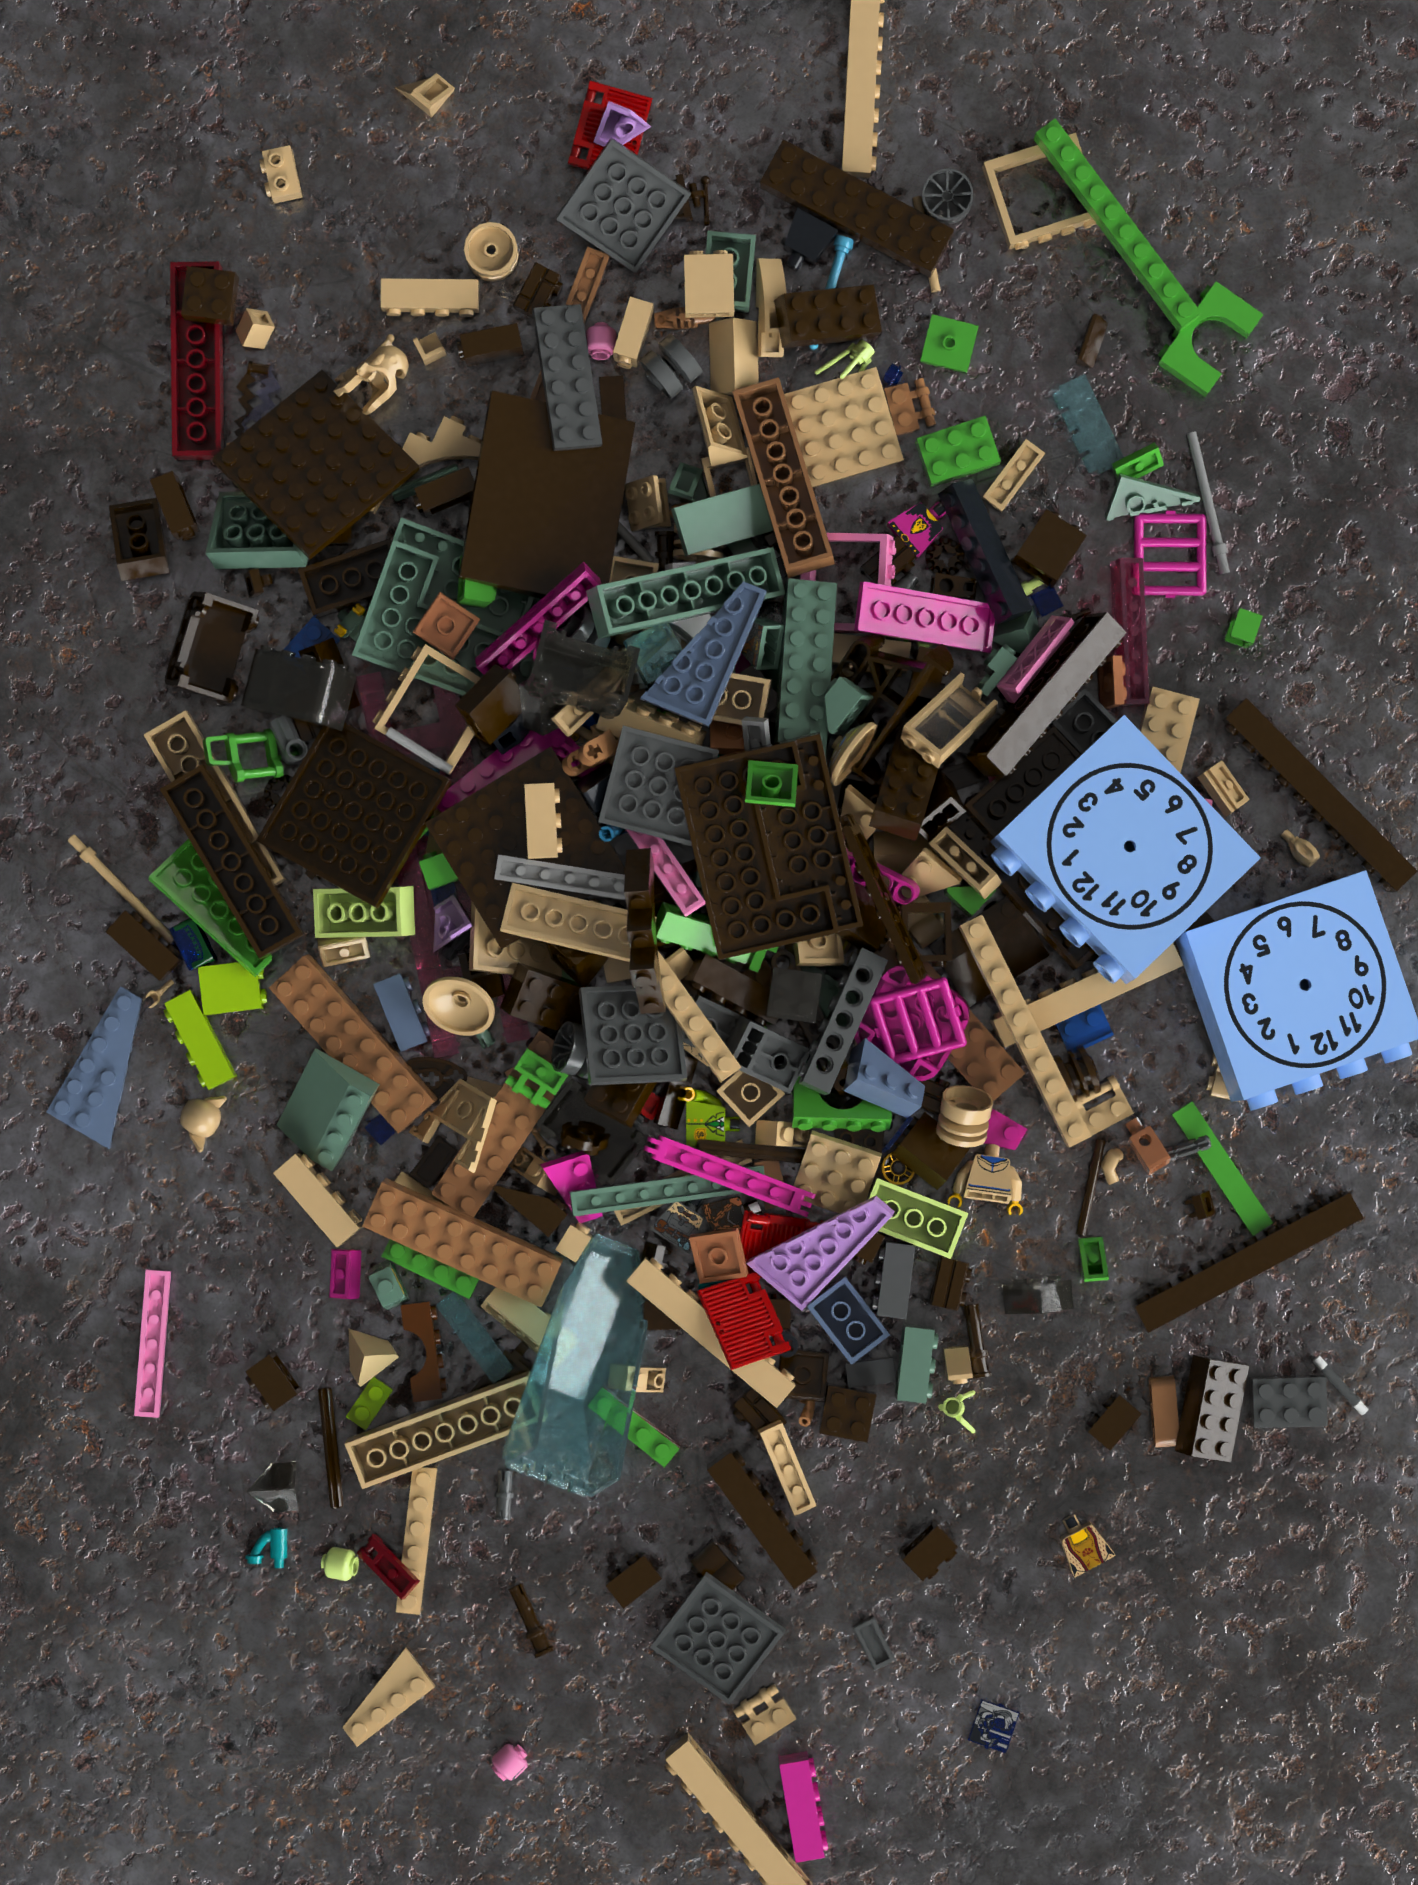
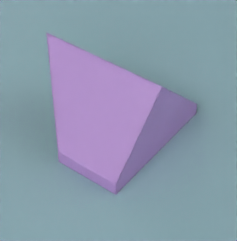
[594,101,651,147]
[433,894,473,953]

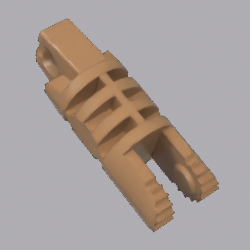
[654,307,716,330]

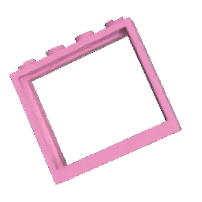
[800,533,896,634]

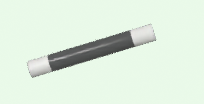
[1312,1355,1369,1416]

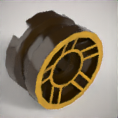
[881,1151,914,1185]

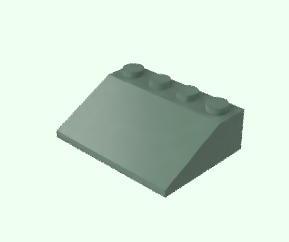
[205,492,308,569]
[276,1048,380,1171]

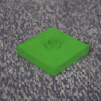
[920,314,979,374]

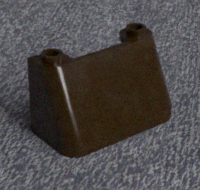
[165,591,259,703]

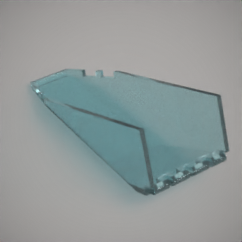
[502,1234,648,1497]

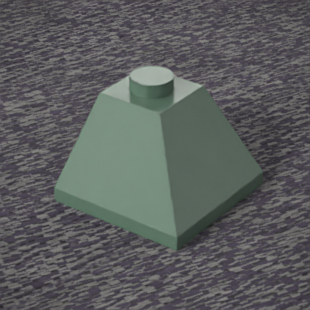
[825,677,873,735]

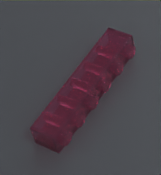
[1110,558,1150,707]

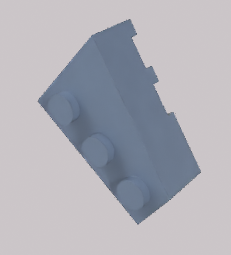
[843,1038,925,1118]

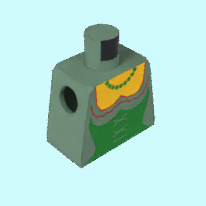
[368,1260,410,1311]

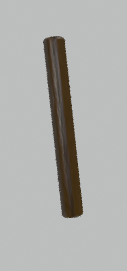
[695,1139,806,1164]
[318,1387,344,1509]

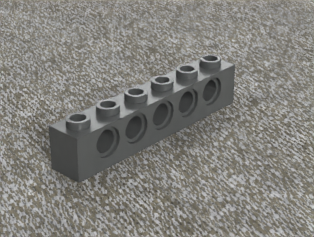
[798,948,888,1095]

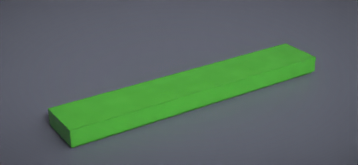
[1171,1101,1273,1236]

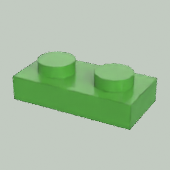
[1111,442,1164,480]

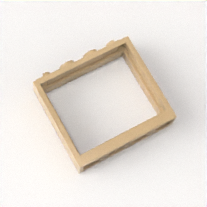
[982,133,1096,250]
[372,644,481,774]

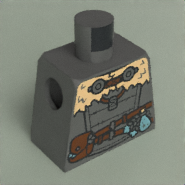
[650,1199,705,1254]

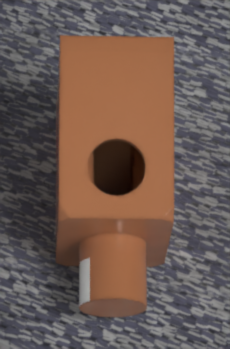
[1125,1117,1171,1176]

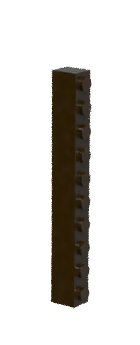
[1223,698,1418,892]
[1132,1190,1363,1333]

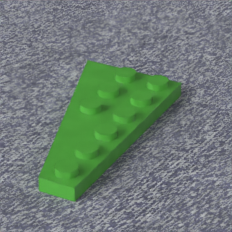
[148,839,272,977]

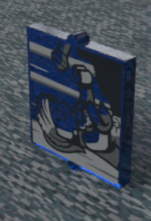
[968,1699,1020,1753]

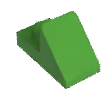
[1078,1237,1109,1282]

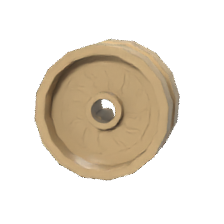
[464,222,519,282]

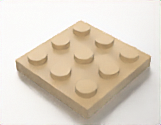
[793,1130,882,1213]

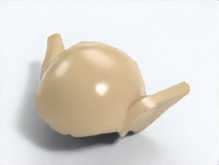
[180,1096,227,1152]

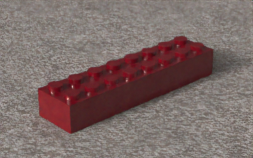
[170,261,224,460]

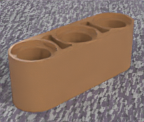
[1149,1375,1179,1448]

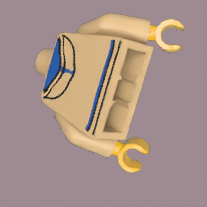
[947,1144,1023,1215]

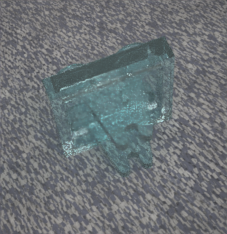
[623,623,682,686]

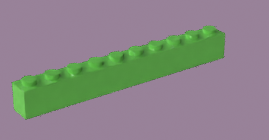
[1033,118,1202,333]

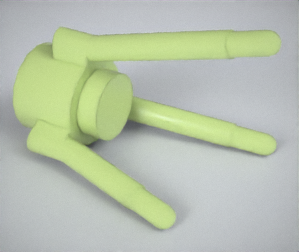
[815,339,875,379]
[938,1390,975,1433]

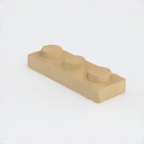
[982,439,1045,513]

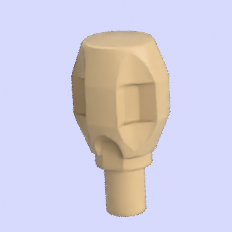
[1281,829,1320,868]

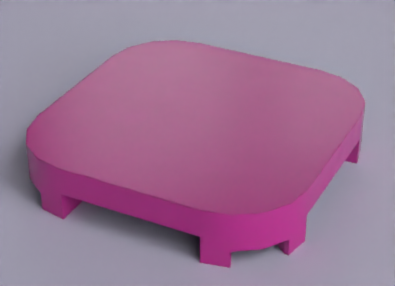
[854,965,970,1081]

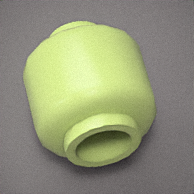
[321,1547,359,1581]

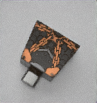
[701,1196,762,1234]

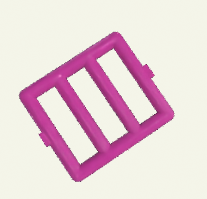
[1134,511,1206,598]
[869,977,967,1064]

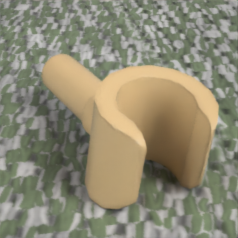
[143,979,175,1008]
[531,1128,556,1160]

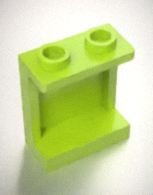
[198,962,268,1016]

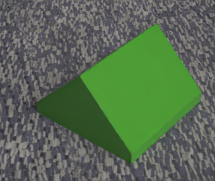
[745,760,798,807]
[944,887,996,917]

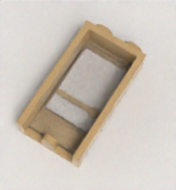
[901,672,998,768]

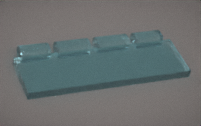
[1052,375,1124,474]

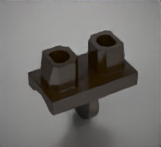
[674,174,706,222]

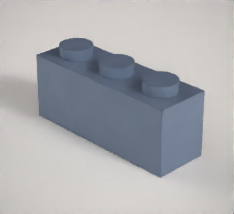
[373,973,431,1052]

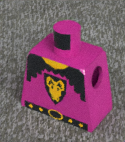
[887,502,946,560]

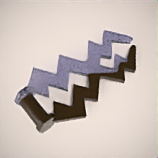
[234,361,281,437]

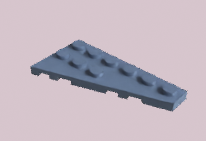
[640,581,767,727]
[46,986,143,1149]

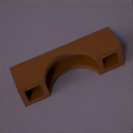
[400,1300,447,1403]

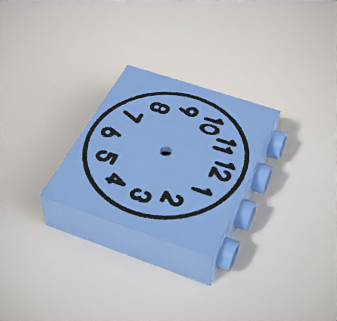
[990,715,1261,984]
[1175,870,1418,1111]

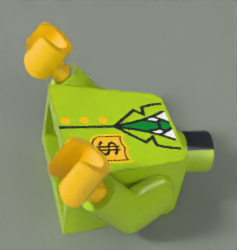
[678,1086,740,1148]

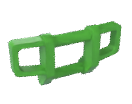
[203,728,299,783]

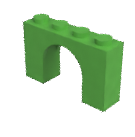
[1158,281,1264,397]
[792,1065,892,1132]

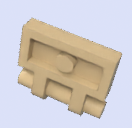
[733,1684,796,1745]

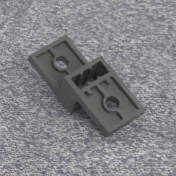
[682,994,809,1094]

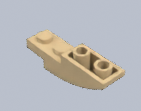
[755,258,786,357]

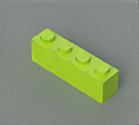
[163,990,237,1090]

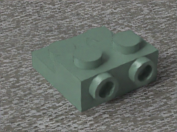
[977,644,1017,701]

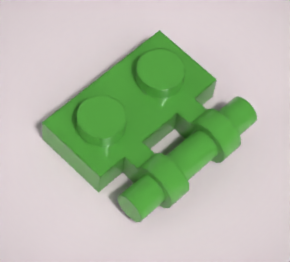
[504,1048,568,1109]

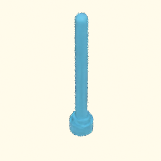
[809,235,854,350]

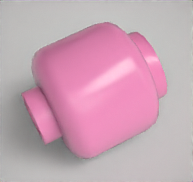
[586,322,617,360]
[491,1744,528,1781]

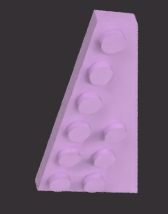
[746,1196,895,1311]

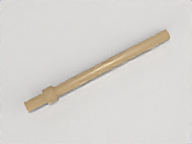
[68,834,176,944]

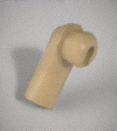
[1101,1148,1123,1185]

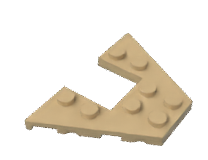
[841,785,963,904]

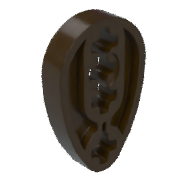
[406,1057,468,1100]

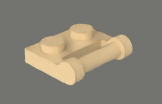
[1075,1075,1134,1136]

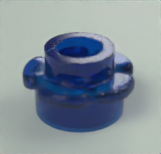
[882,363,903,386]

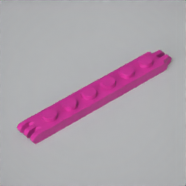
[643,1135,816,1217]

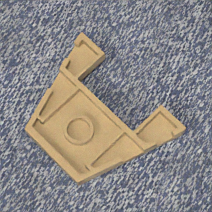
[409,1078,497,1173]

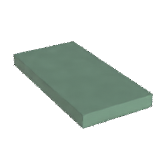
[671,484,773,556]

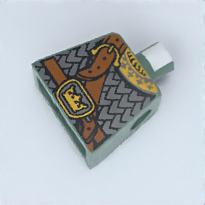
[741,618,785,670]

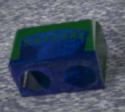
[169,917,217,971]

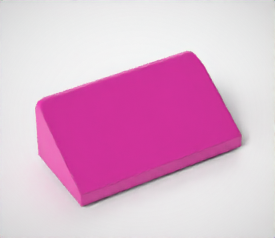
[329,1249,362,1299]

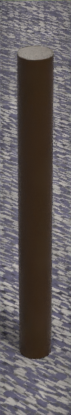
[1076,1139,1106,1236]

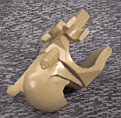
[334,334,409,415]

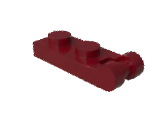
[357,1534,420,1600]

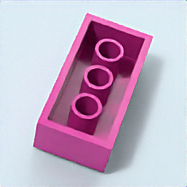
[778,1751,828,1863]

